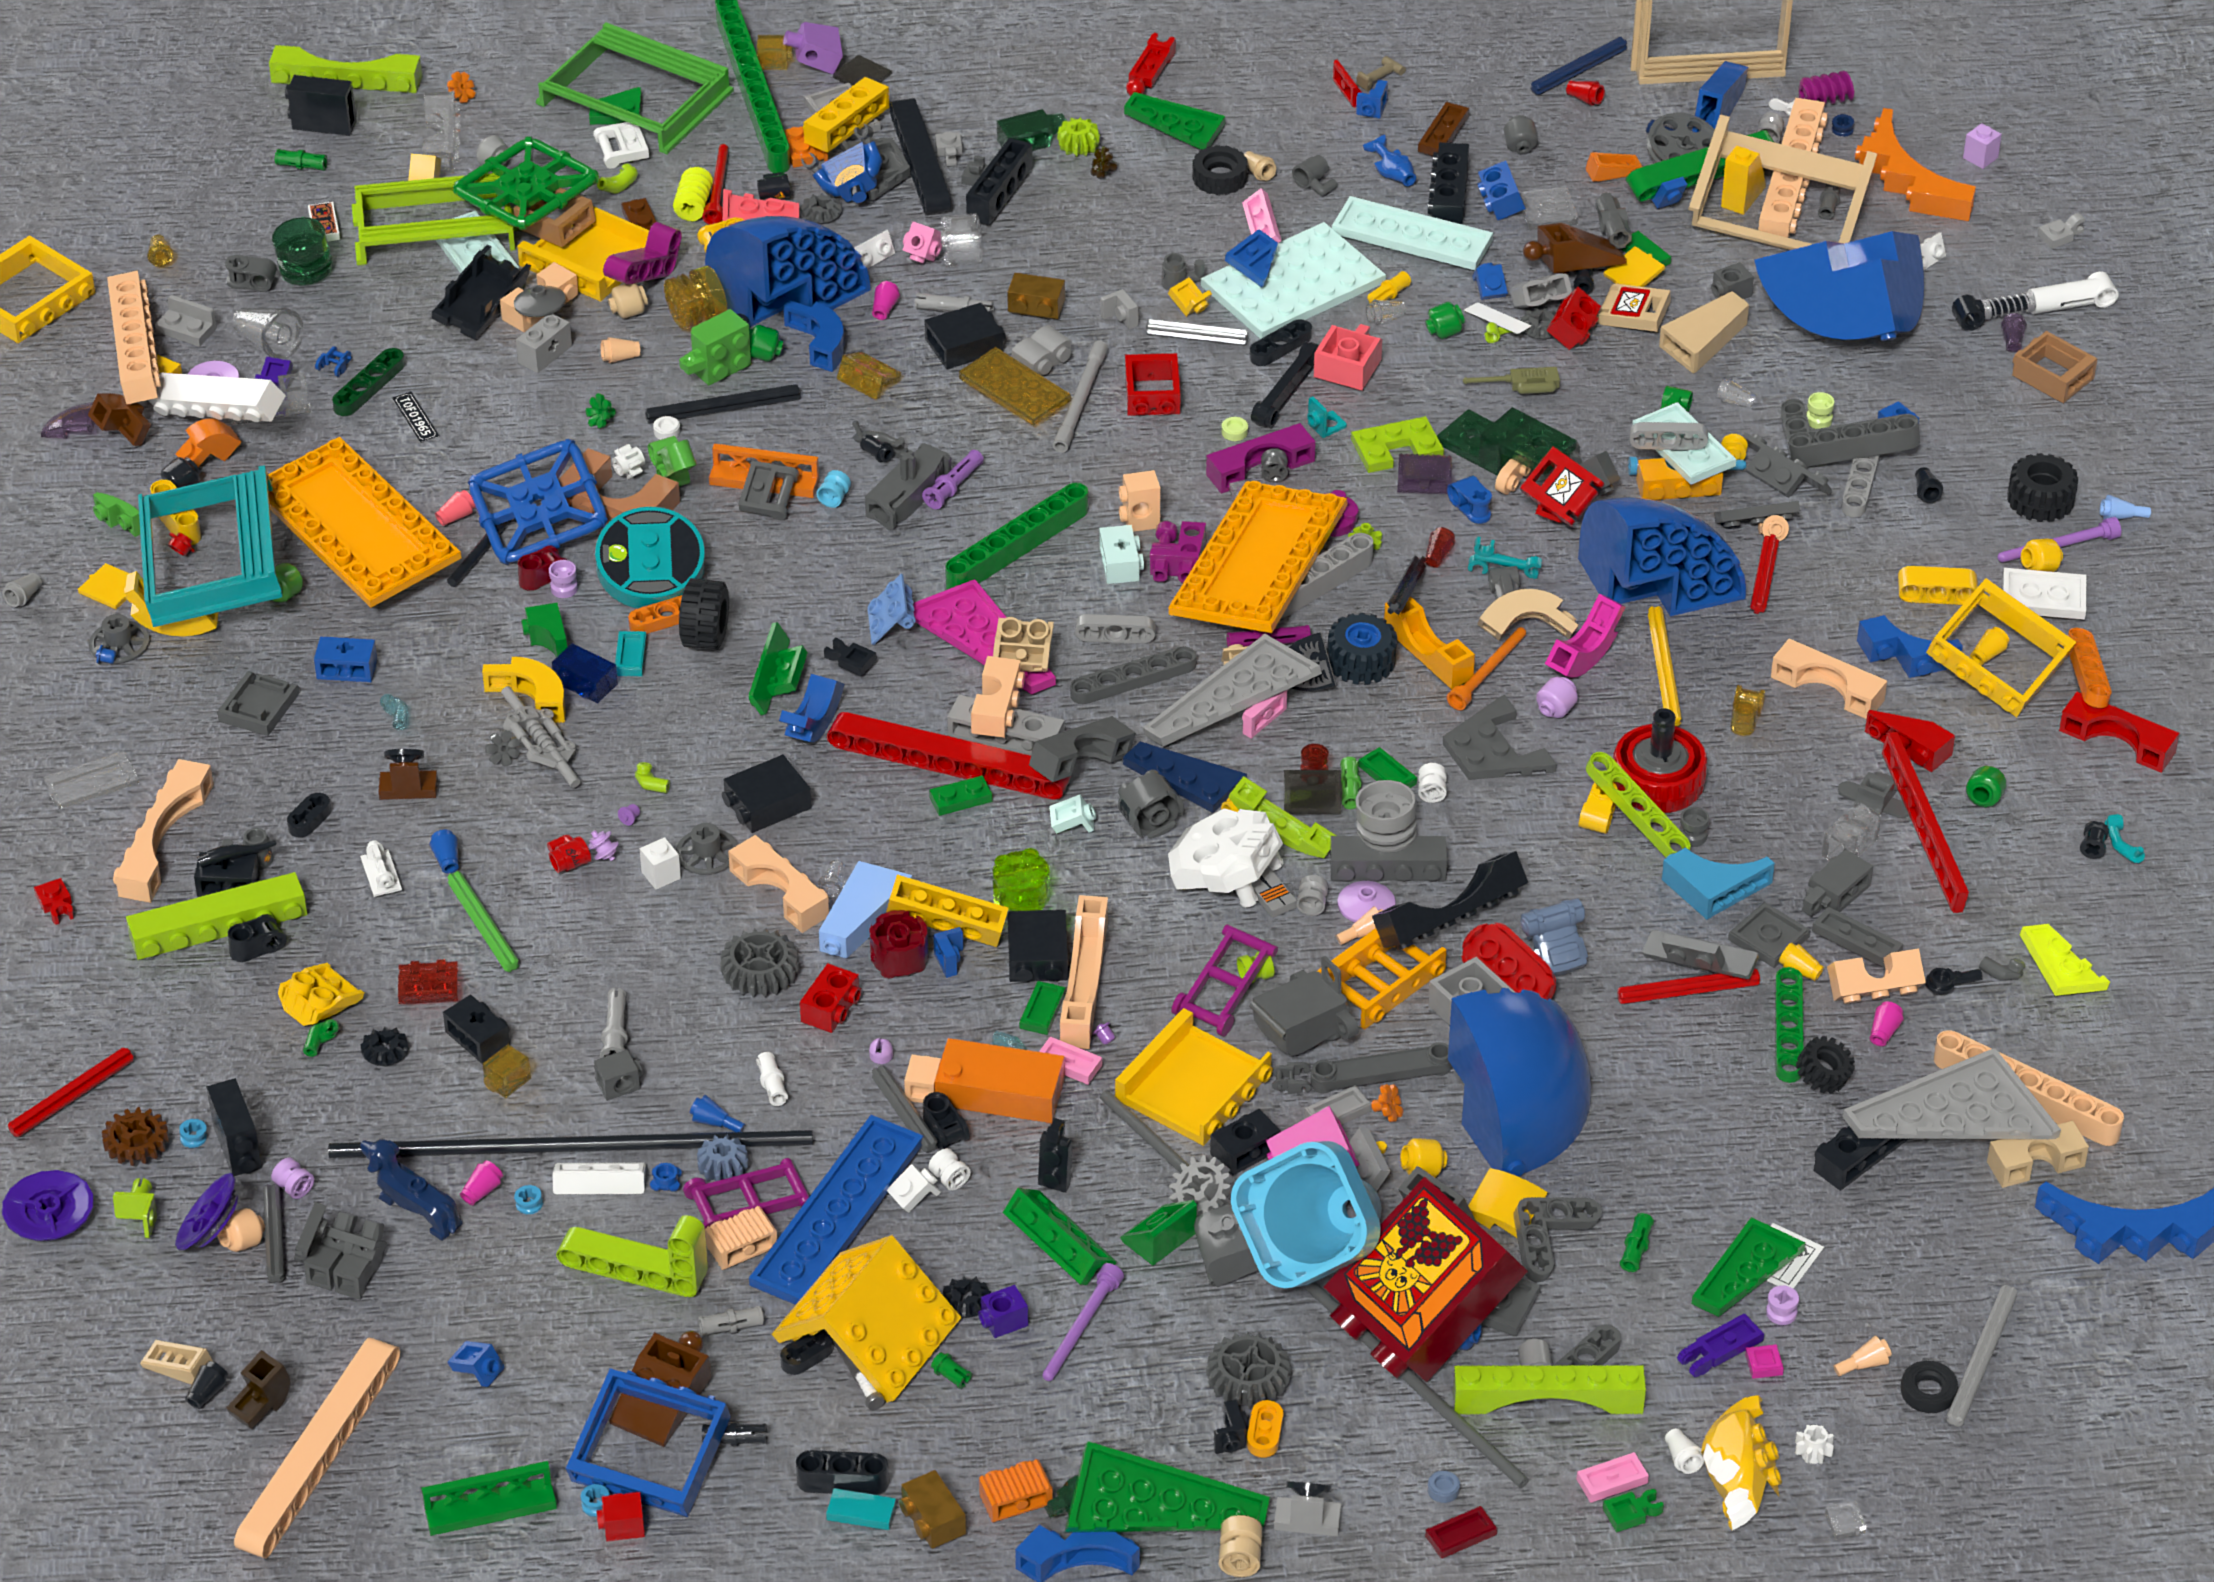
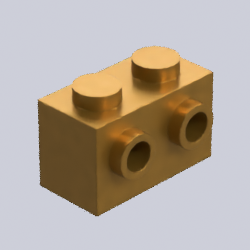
[1007,273,1065,319]
[899,1470,966,1549]

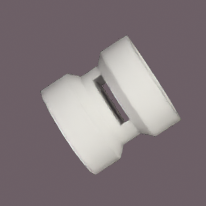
[1418,763,1447,803]
[928,1148,970,1191]

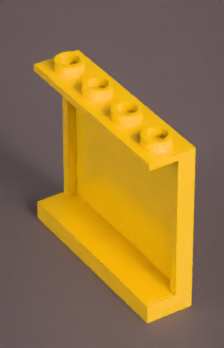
[517,206,649,302]
[1115,1008,1273,1146]

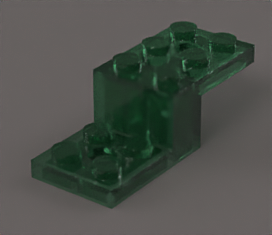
[1437,407,1577,476]

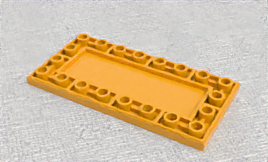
[268,437,462,608]
[1168,481,1347,633]

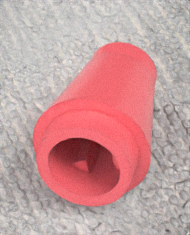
[435,490,476,526]

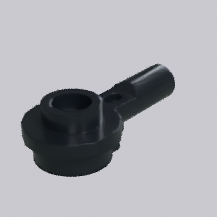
[1925,968,1983,995]

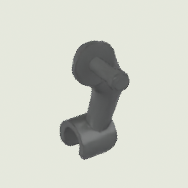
[852,420,909,458]

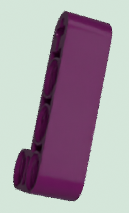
[603,222,682,285]

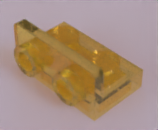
[837,352,901,399]

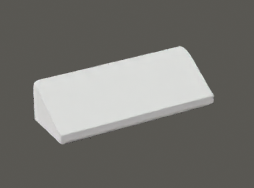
[553,1163,646,1194]

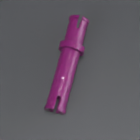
[1226,625,1311,647]

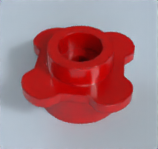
[167,532,195,556]

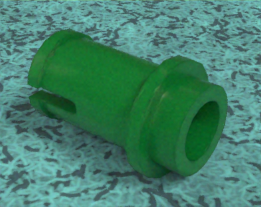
[931,1352,972,1389]

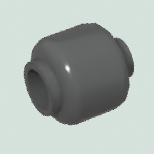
[1504,115,1538,154]

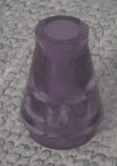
[2001,313,2027,353]

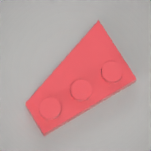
[723,189,799,221]

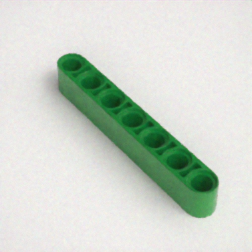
[1625,130,1775,202]
[945,483,1088,590]

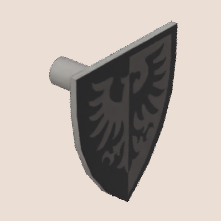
[1289,632,1336,691]

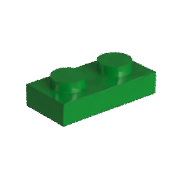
[929,775,992,816]

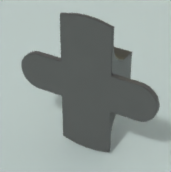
[1838,772,1909,828]

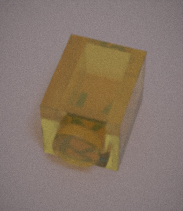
[757,35,793,70]
[482,1044,531,1098]

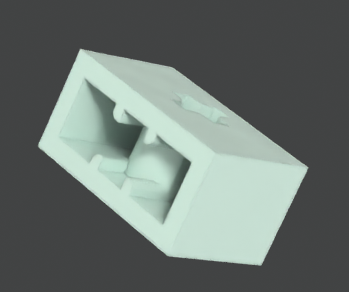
[1099,525,1144,584]

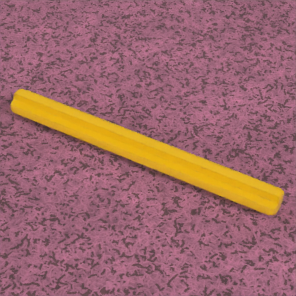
[1648,606,1682,727]

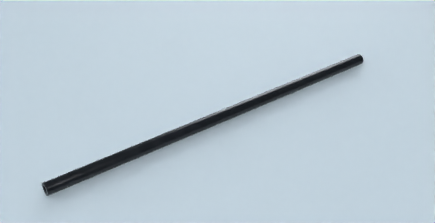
[328,1130,813,1158]

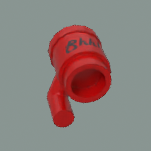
[547,834,591,873]

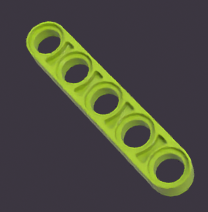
[1586,752,1691,858]

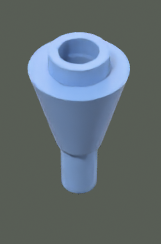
[2100,495,2151,519]

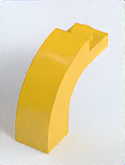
[124,571,219,637]
[482,657,566,723]

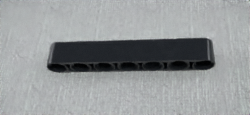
[889,98,951,215]

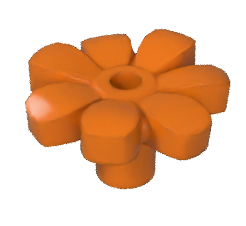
[447,71,476,103]
[1371,1084,1403,1122]

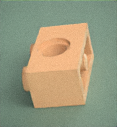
[1119,470,1160,532]

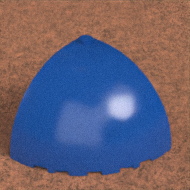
[705,216,871,327]
[1754,231,1924,341]
[1578,497,1746,616]
[1448,988,1591,1177]

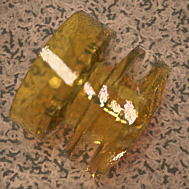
[664,265,727,330]

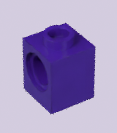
[978,1285,1028,1338]

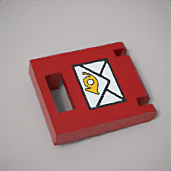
[1520,446,1605,527]

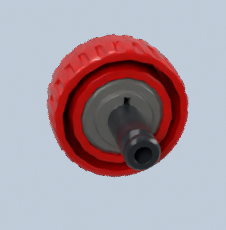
[1613,708,1707,813]

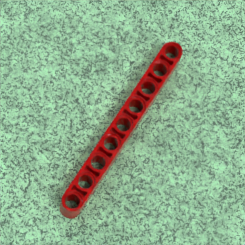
[827,712,1072,800]

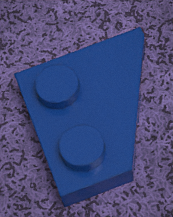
[1224,229,1278,287]

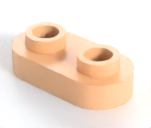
[1495,451,1532,495]

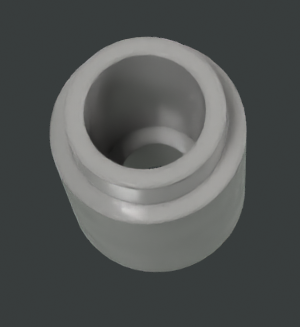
[1518,1338,1552,1366]

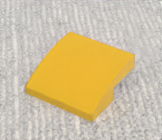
[1468,1168,1548,1238]

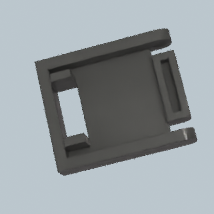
[217,671,299,736]

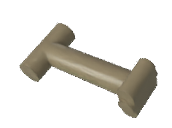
[1356,56,1406,91]

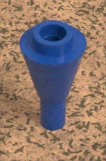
[690,1095,745,1132]

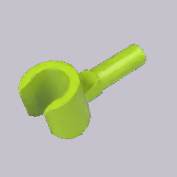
[1484,322,1512,343]

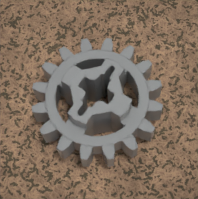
[1169,1155,1235,1217]

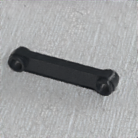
[1251,341,1320,428]

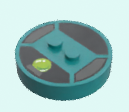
[595,507,705,609]

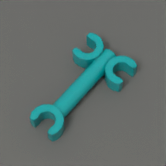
[1468,536,1542,579]

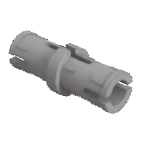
[698,1306,764,1336]

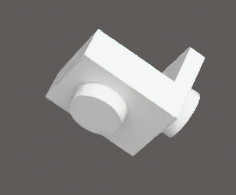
[887,1164,941,1213]

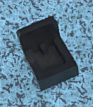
[1213,1400,1249,1454]

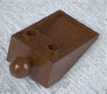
[1523,223,1627,274]
[609,1331,712,1447]

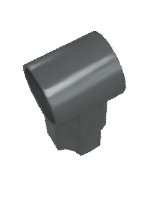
[1488,566,1519,600]

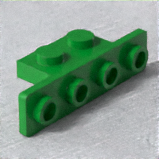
[748,622,808,715]

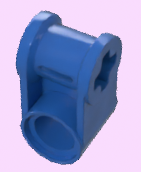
[1447,476,1492,524]

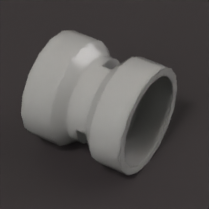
[1756,112,1784,143]
[1297,875,1328,916]

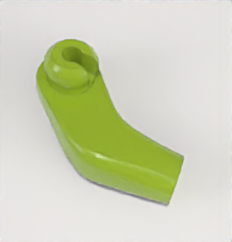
[597,163,638,194]

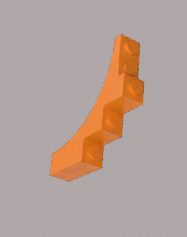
[1855,108,1976,221]

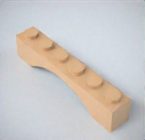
[113,759,214,903]
[1060,895,1108,1049]

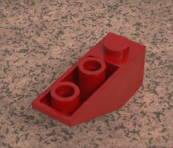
[1865,710,1955,772]

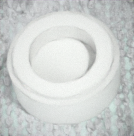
[653,416,680,440]

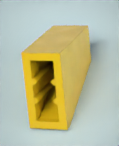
[1721,146,1766,215]

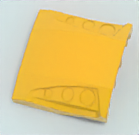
[278,963,365,1026]

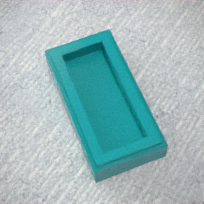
[614,631,647,676]
[826,1488,896,1530]

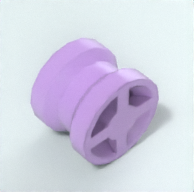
[1766,1285,1799,1325]

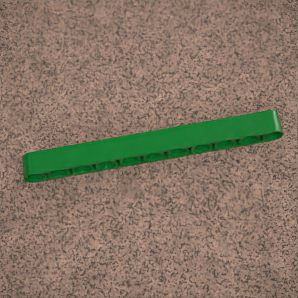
[715,0,790,173]

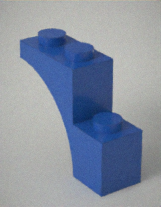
[1857,615,1963,678]
[1015,1524,1140,1582]

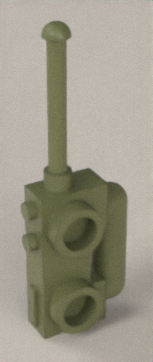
[1463,367,1560,394]

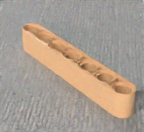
[1934,1030,2124,1146]

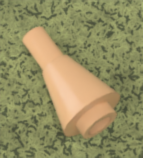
[1336,906,1382,945]
[1834,1336,1892,1376]

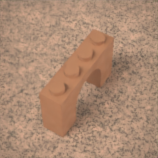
[558,448,680,525]

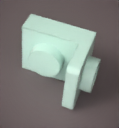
[1050,795,1096,834]

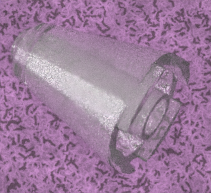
[232,308,303,359]

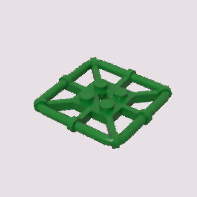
[453,136,599,230]

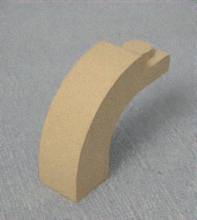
[1477,589,1578,641]

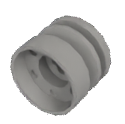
[1356,780,1416,852]

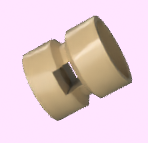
[1219,1515,1262,1577]

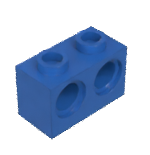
[1477,161,1526,221]

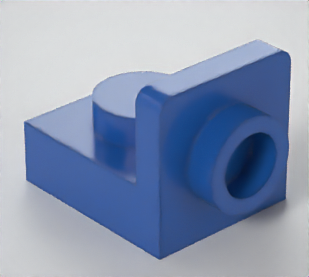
[1356,80,1388,118]
[933,927,963,978]
[447,1341,504,1387]

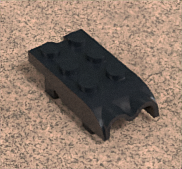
[431,244,531,340]

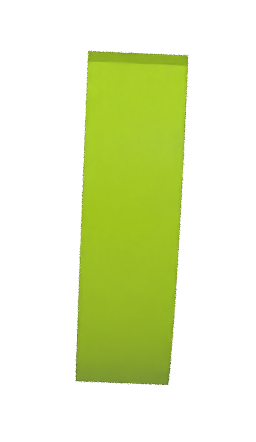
[1229,776,1337,858]

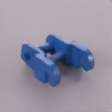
[315,346,352,377]

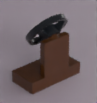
[378,749,438,800]

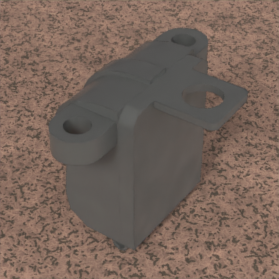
[1249,956,1359,1056]
[1194,1203,1259,1287]

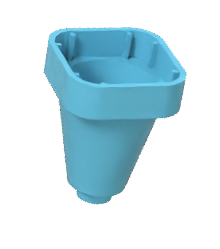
[1231,1141,1382,1288]

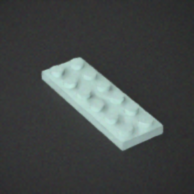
[1332,196,1493,270]

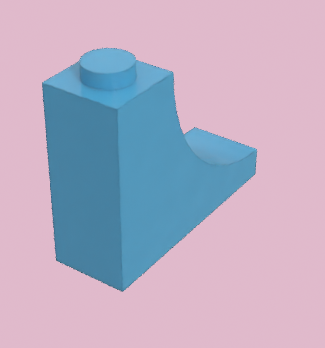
[1662,848,1775,920]

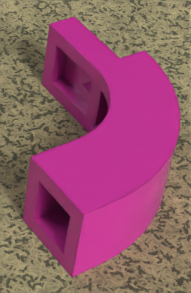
[1545,594,1625,677]

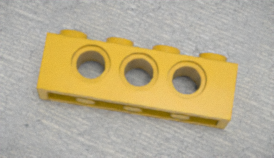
[803,77,889,153]
[886,875,1009,947]

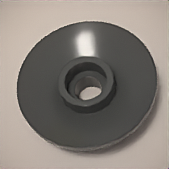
[514,285,566,317]

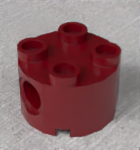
[869,910,928,979]

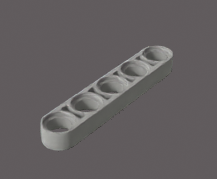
[1842,454,1881,517]

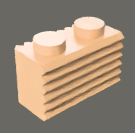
[705,1206,777,1270]

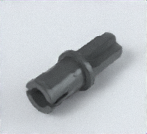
[1818,184,1841,220]

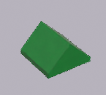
[1120,1200,1197,1266]

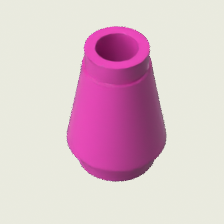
[872,281,900,320]
[1869,1001,1904,1046]
[460,1160,503,1206]

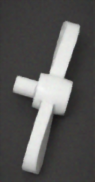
[1769,98,1794,115]

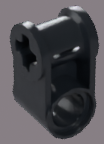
[228,914,287,962]
[923,1092,970,1150]

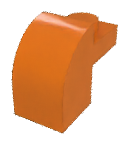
[176,419,241,467]

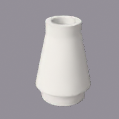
[1665,1429,1704,1474]

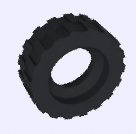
[1192,145,1248,195]

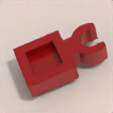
[34,878,74,925]

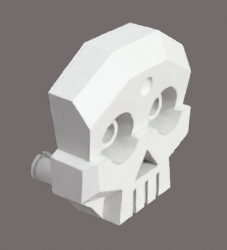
[1168,808,1284,907]

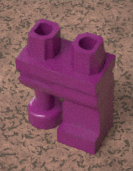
[1150,521,1207,583]

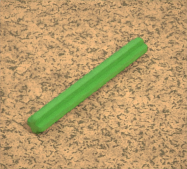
[447,871,519,972]

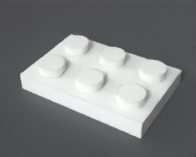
[2002,568,2086,620]

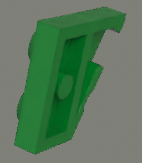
[589,87,642,125]

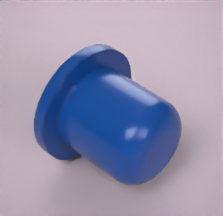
[96,645,116,664]

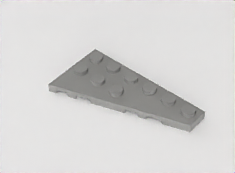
[1143,634,1322,746]

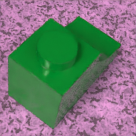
[521,603,568,661]

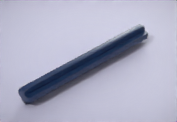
[1531,37,1627,95]

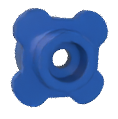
[650,1163,682,1191]

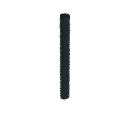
[447,520,511,587]

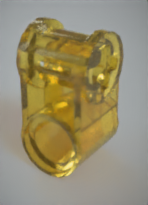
[1730,685,1766,736]

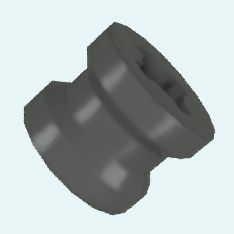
[1261,449,1288,482]

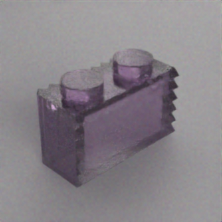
[1397,453,1452,494]

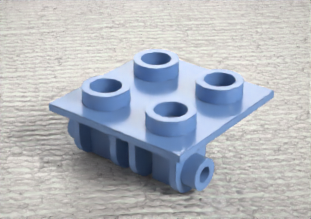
[867,574,916,645]

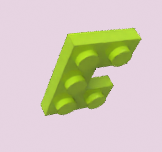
[1351,416,1444,473]

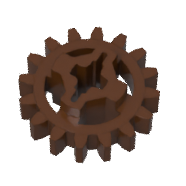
[102,1107,169,1166]

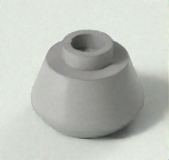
[476,135,508,165]

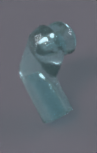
[380,694,408,730]
[992,1031,1027,1050]

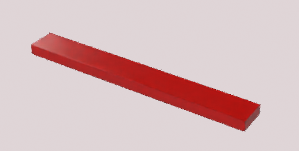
[1882,732,1969,913]

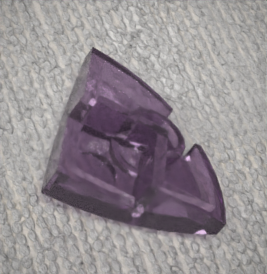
[41,402,95,439]

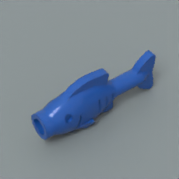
[1363,135,1416,186]

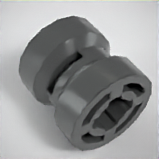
[1679,807,1709,847]

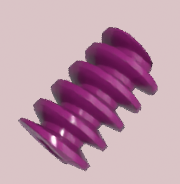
[1799,70,1854,106]

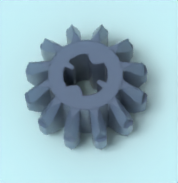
[697,1134,748,1182]

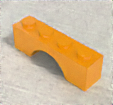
[1384,596,1475,690]

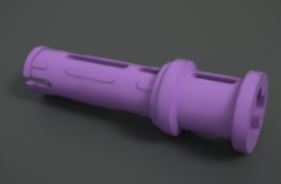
[922,450,984,509]

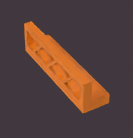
[709,444,819,498]

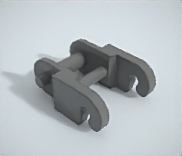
[1272,1062,1311,1094]

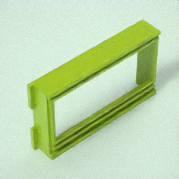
[352,173,518,265]

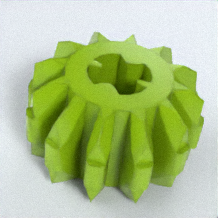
[1057,117,1100,157]

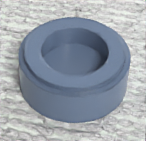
[1428,1471,1460,1503]

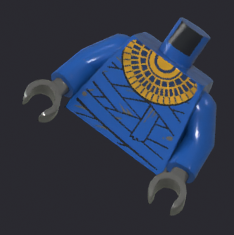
[801,124,882,203]

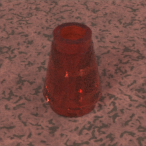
[1425,527,1455,568]

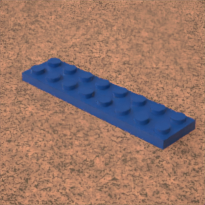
[749,1115,923,1305]

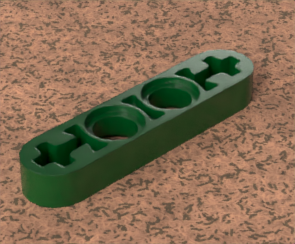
[332,348,405,416]

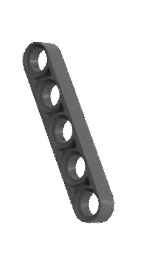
[1070,646,1196,704]

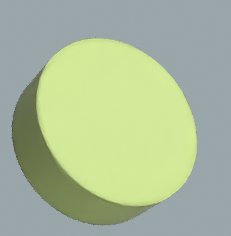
[1222,417,1248,441]

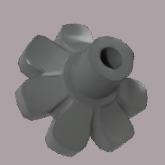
[485,730,521,766]

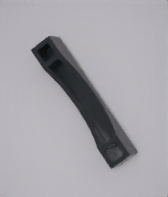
[1372,851,1529,950]

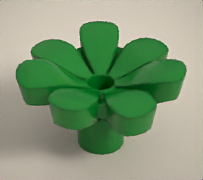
[585,393,616,428]

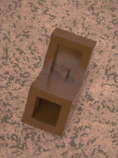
[88,393,151,446]

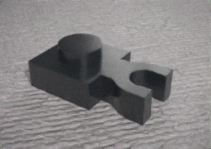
[824,637,877,676]

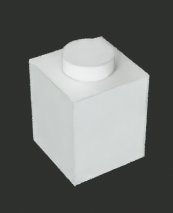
[640,837,681,890]

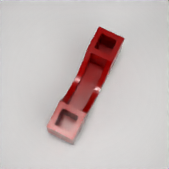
[2059,692,2180,773]

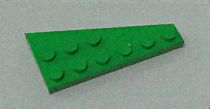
[1065,1441,1270,1532]

